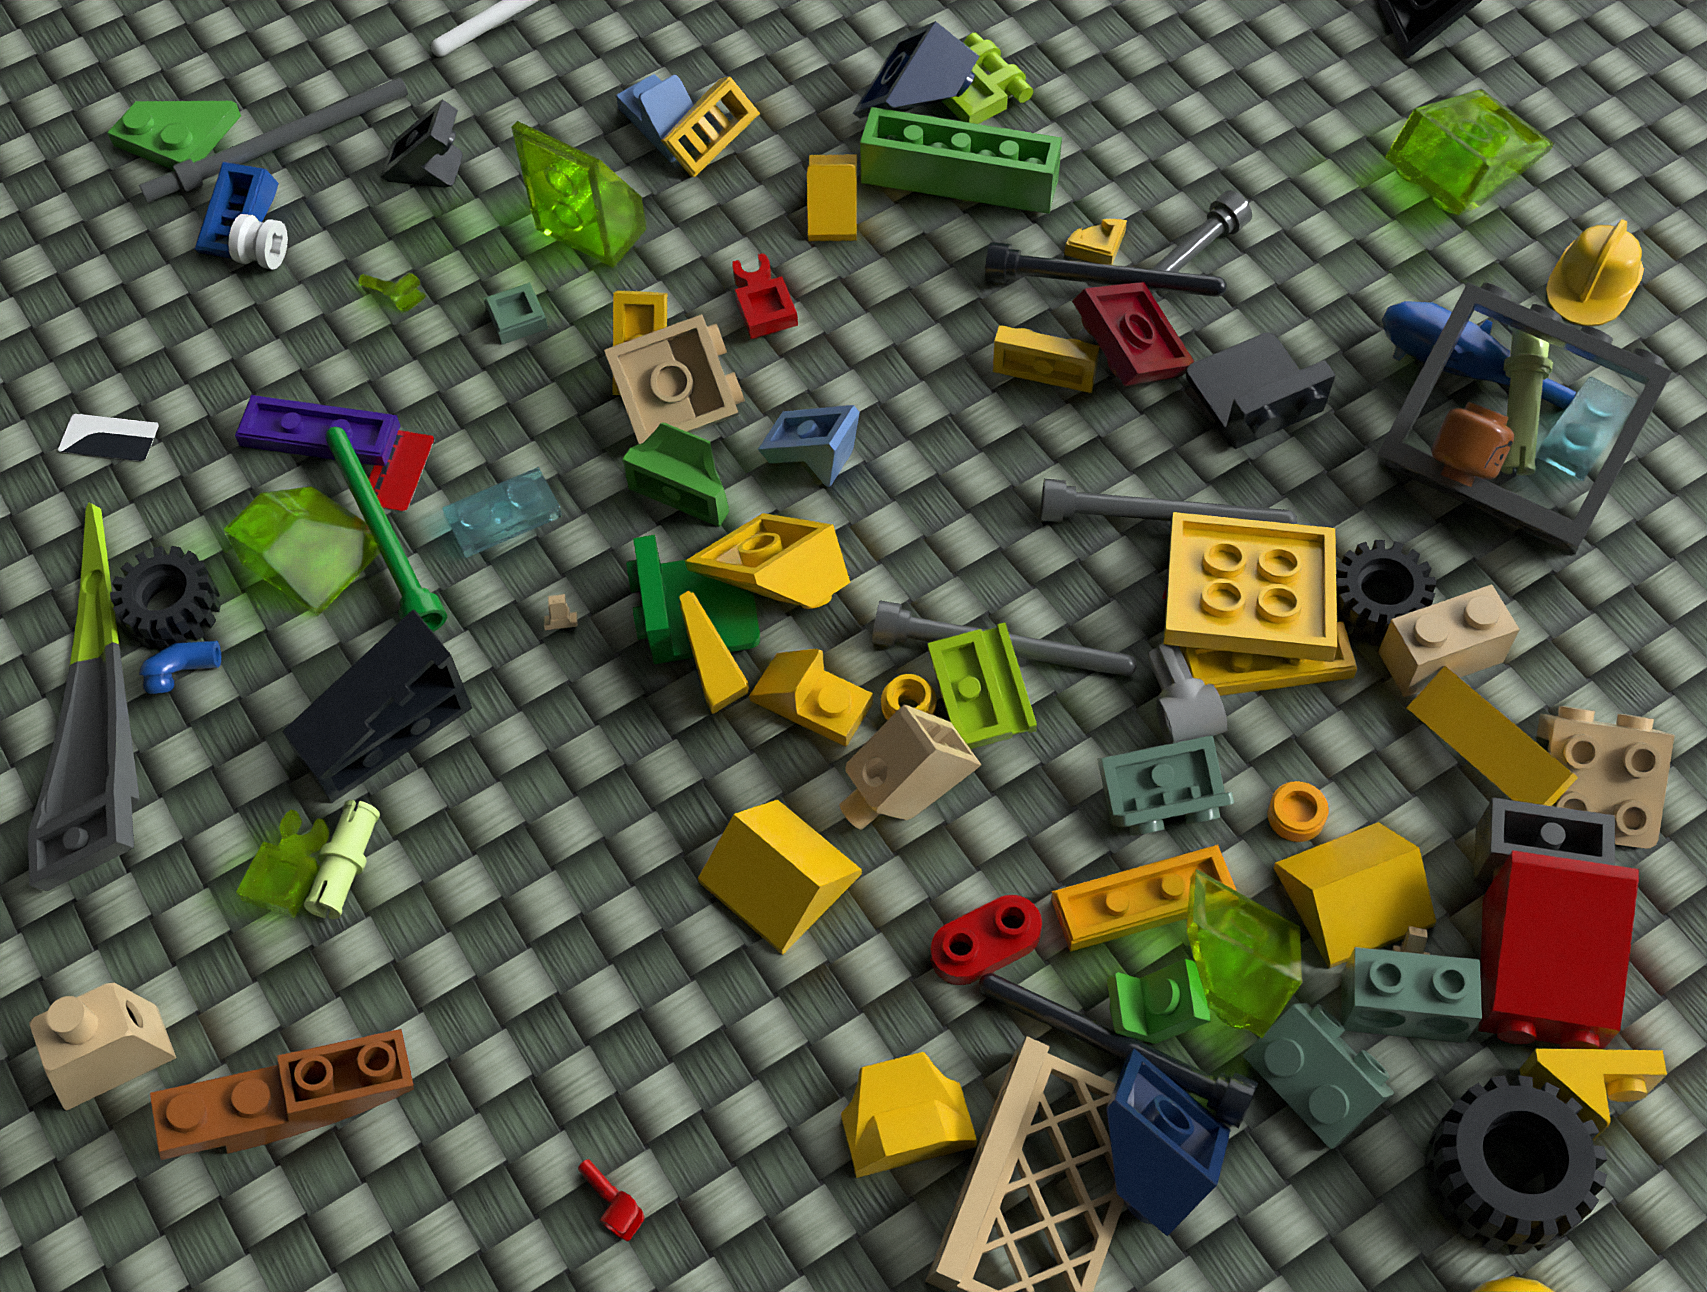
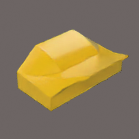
[841,1052,977,1178]

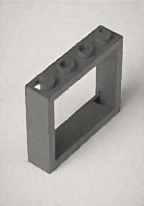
[1377,282,1673,554]

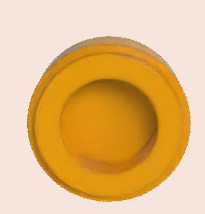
[1267,781,1329,842]

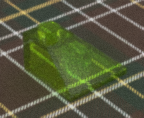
[223,486,380,616]
[1186,869,1302,1038]

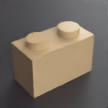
[1378,584,1520,697]

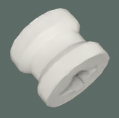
[229,214,288,269]

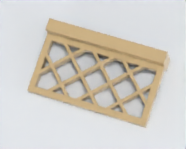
[925,1036,1124,1292]

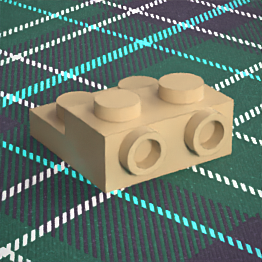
[604,314,745,444]

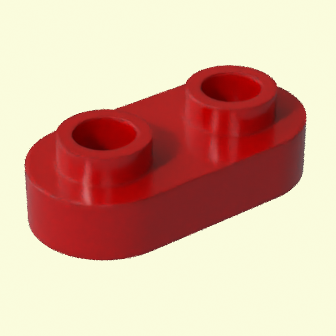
[930,895,1042,985]

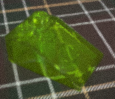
[1384,89,1555,215]
[511,121,647,268]

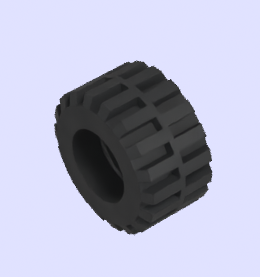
[1425,1075,1607,1254]

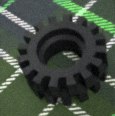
[1336,540,1436,646]
[110,546,221,651]

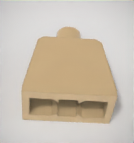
[839,704,982,830]
[29,983,176,1111]

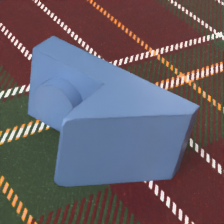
[616,74,709,163]
[758,405,860,487]

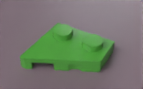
[107,101,241,170]

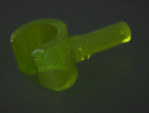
[358,273,426,312]

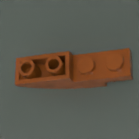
[150,1029,414,1160]

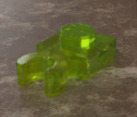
[236,809,329,918]

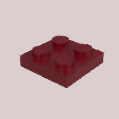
[1072,282,1195,386]

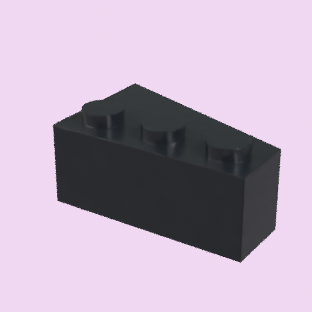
[282,609,472,803]

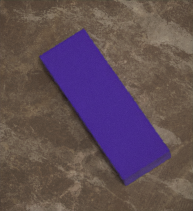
[235,395,401,466]

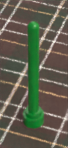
[325,427,447,632]

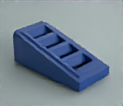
[195,162,279,259]

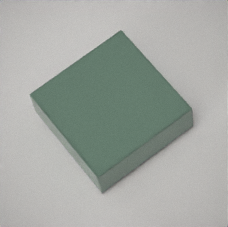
[483,282,549,345]

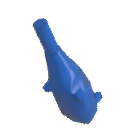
[1382,301,1576,410]

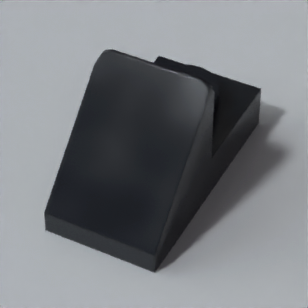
[380,99,463,187]

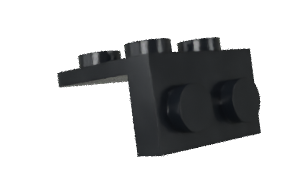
[1186,333,1336,449]

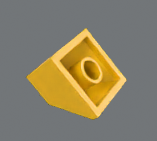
[685,513,850,609]

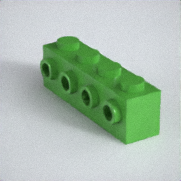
[860,107,1062,214]

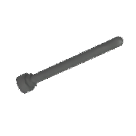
[1075,190,1252,345]
[1040,478,1297,524]
[872,600,1137,676]

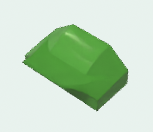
[622,422,730,527]

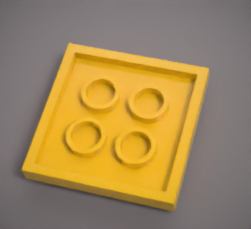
[1163,512,1337,662]

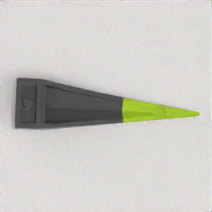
[28,502,140,891]

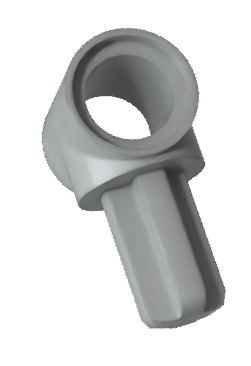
[1148,642,1227,744]

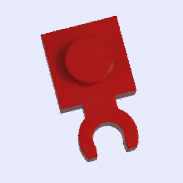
[732,253,798,339]

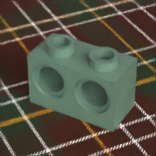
[1341,947,1482,1043]

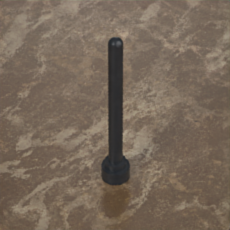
[985,242,1227,297]
[979,973,1258,1129]

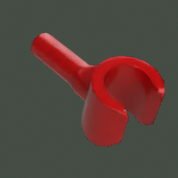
[578,1159,645,1242]

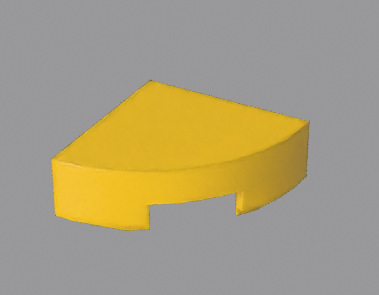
[1065,219,1127,265]

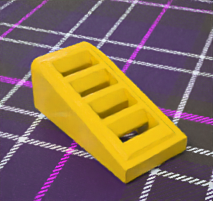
[661,76,760,177]
[679,591,749,714]

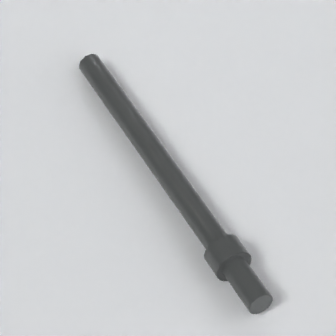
[139,77,408,203]

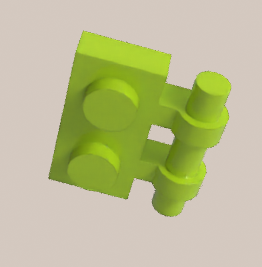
[942,33,1033,124]

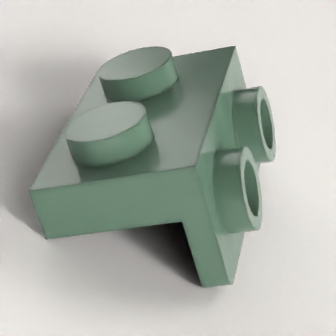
[1097,735,1235,836]
[1243,1003,1395,1149]

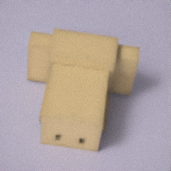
[544,594,578,630]
[1392,926,1430,955]

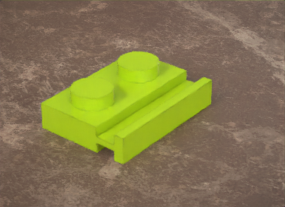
[927,622,1037,749]

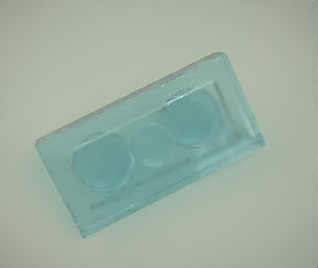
[1536,376,1637,481]
[442,467,562,558]

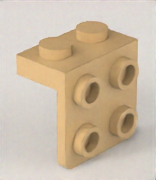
[1537,706,1675,849]

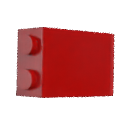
[1478,850,1639,1049]

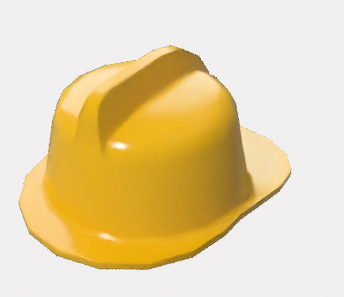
[1546,219,1644,326]

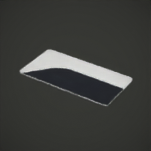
[58,414,159,461]

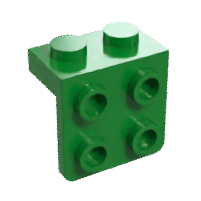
[626,535,761,664]

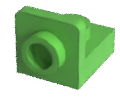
[1107,959,1211,1044]

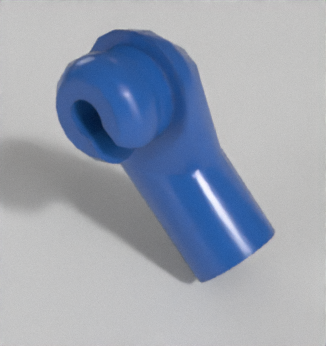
[139,641,221,694]

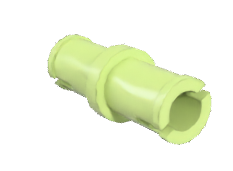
[304,800,380,919]

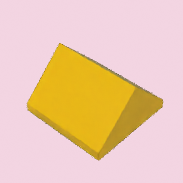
[698,799,862,955]
[1273,822,1436,969]

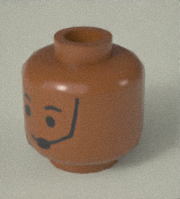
[1431,402,1514,487]

